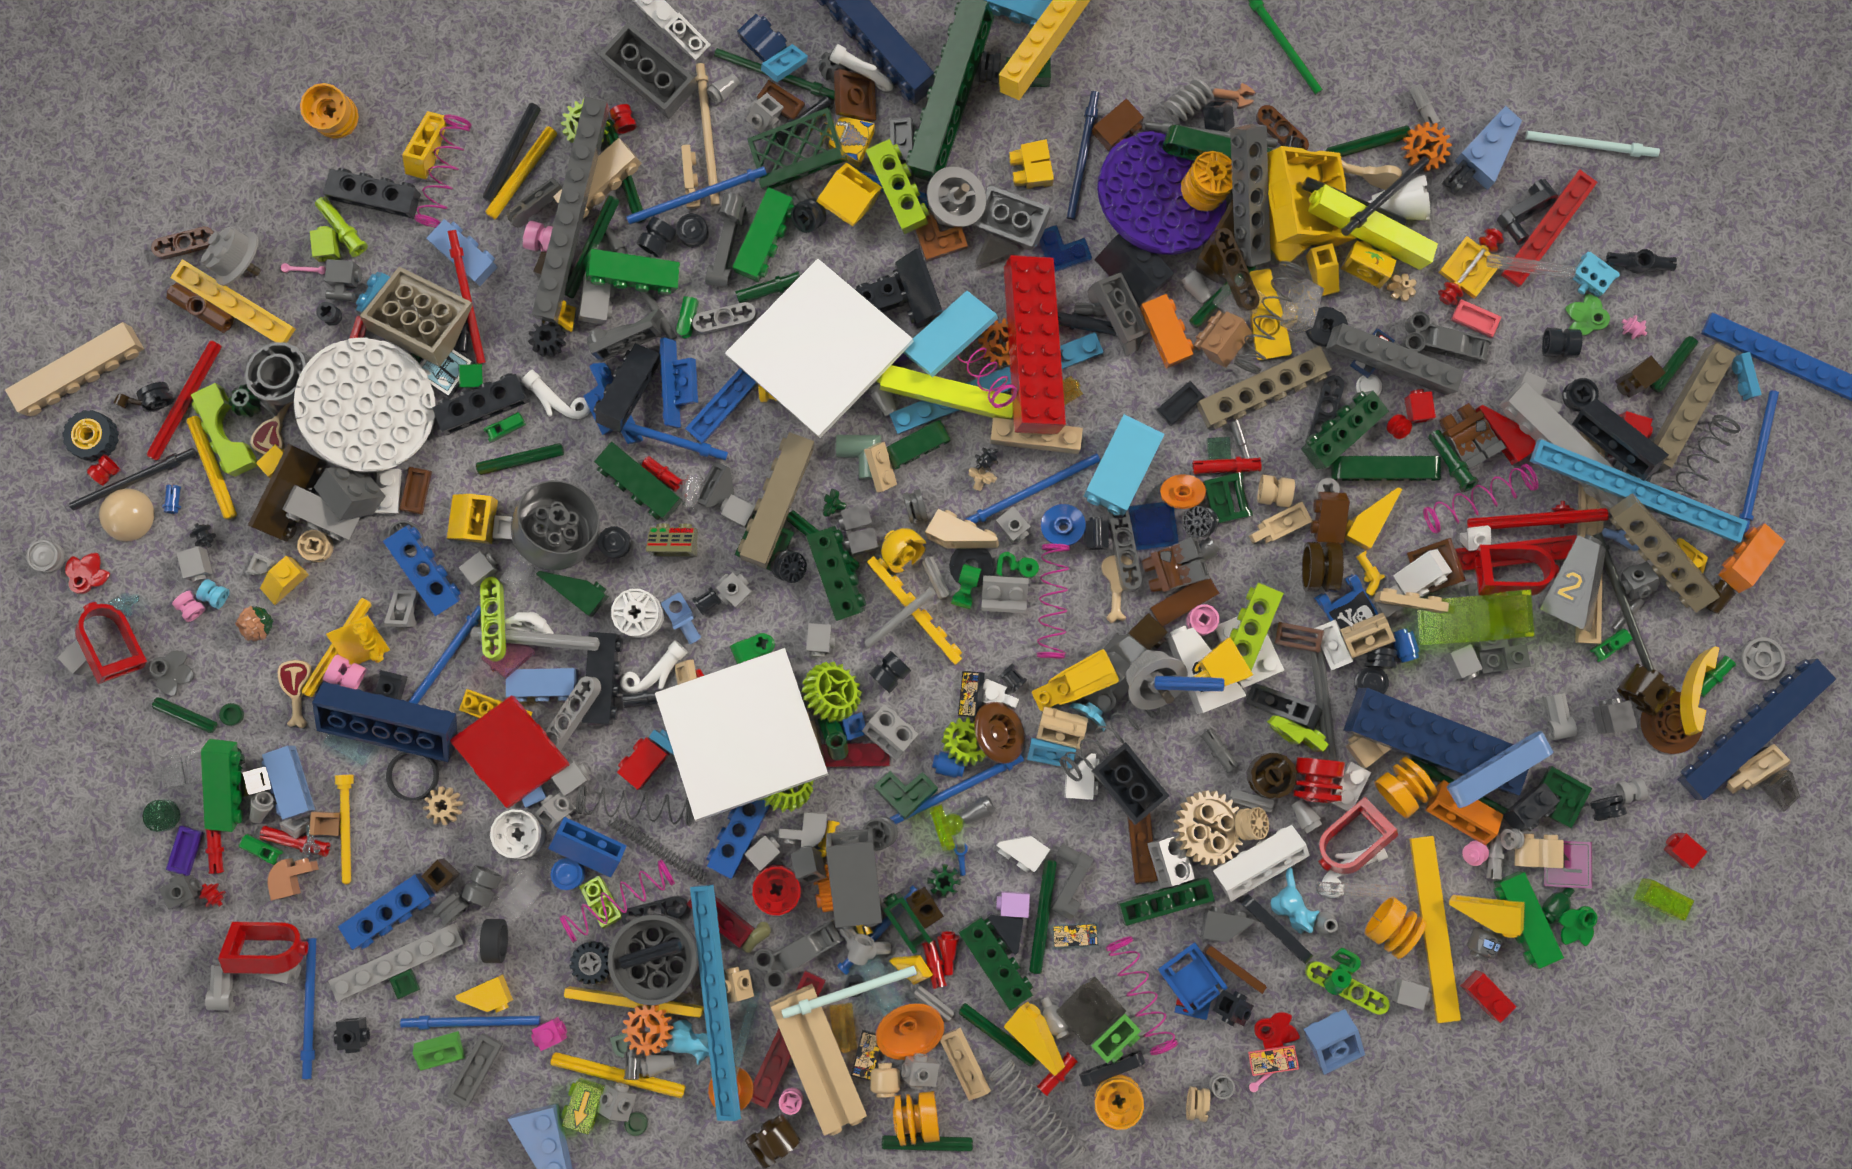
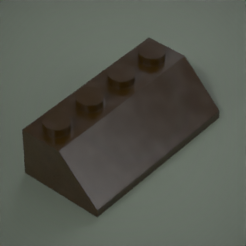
[1195,200,1235,283]
[248,443,326,542]

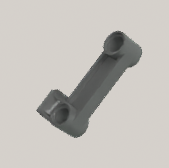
[705,193,747,289]

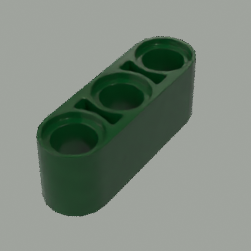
[886,420,951,470]

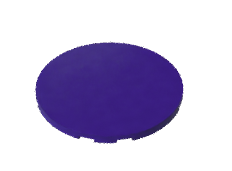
[1097,131,1227,255]

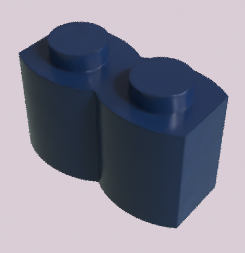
[737,14,787,62]

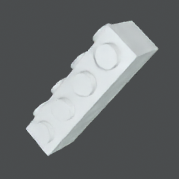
[1213,825,1310,901]

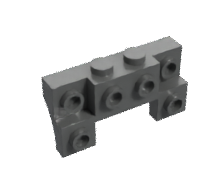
[1464,577,1531,674]

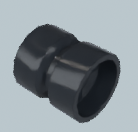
[636,216,677,259]
[1542,327,1583,358]
[869,651,911,694]

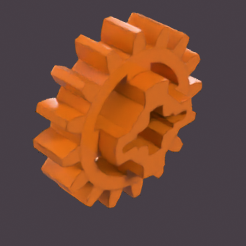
[1401,122,1452,172]
[978,318,1010,368]
[622,1004,674,1056]

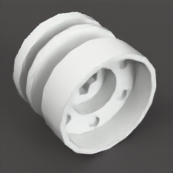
[611,589,664,638]
[490,809,545,859]

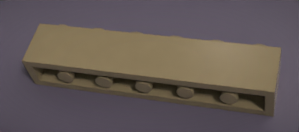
[1653,343,1736,472]
[738,432,815,569]

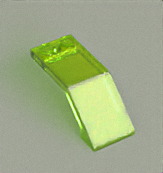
[1417,590,1535,645]

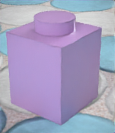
[996,891,1030,918]

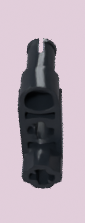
[1497,179,1558,245]

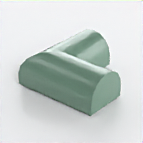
[836,435,881,480]

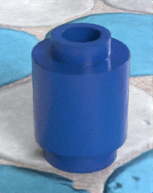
[1392,628,1420,663]
[932,751,965,778]

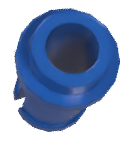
[162,485,181,514]

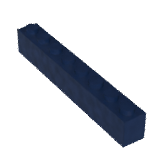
[1677,658,1836,800]

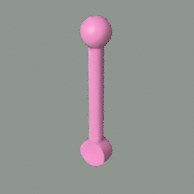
[281,263,326,275]
[1249,1073,1273,1092]

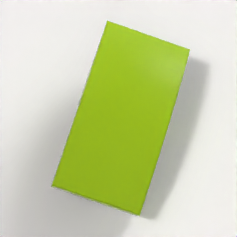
[579,875,622,929]

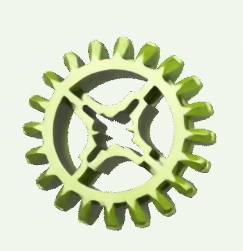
[801,661,862,723]
[758,780,814,813]

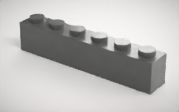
[1326,323,1464,395]

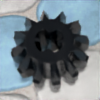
[528,320,567,357]

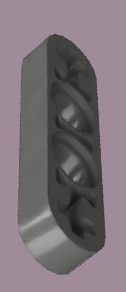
[1108,511,1142,592]

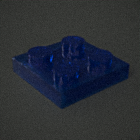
[1128,502,1179,551]

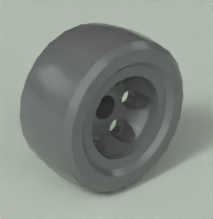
[511,480,600,570]

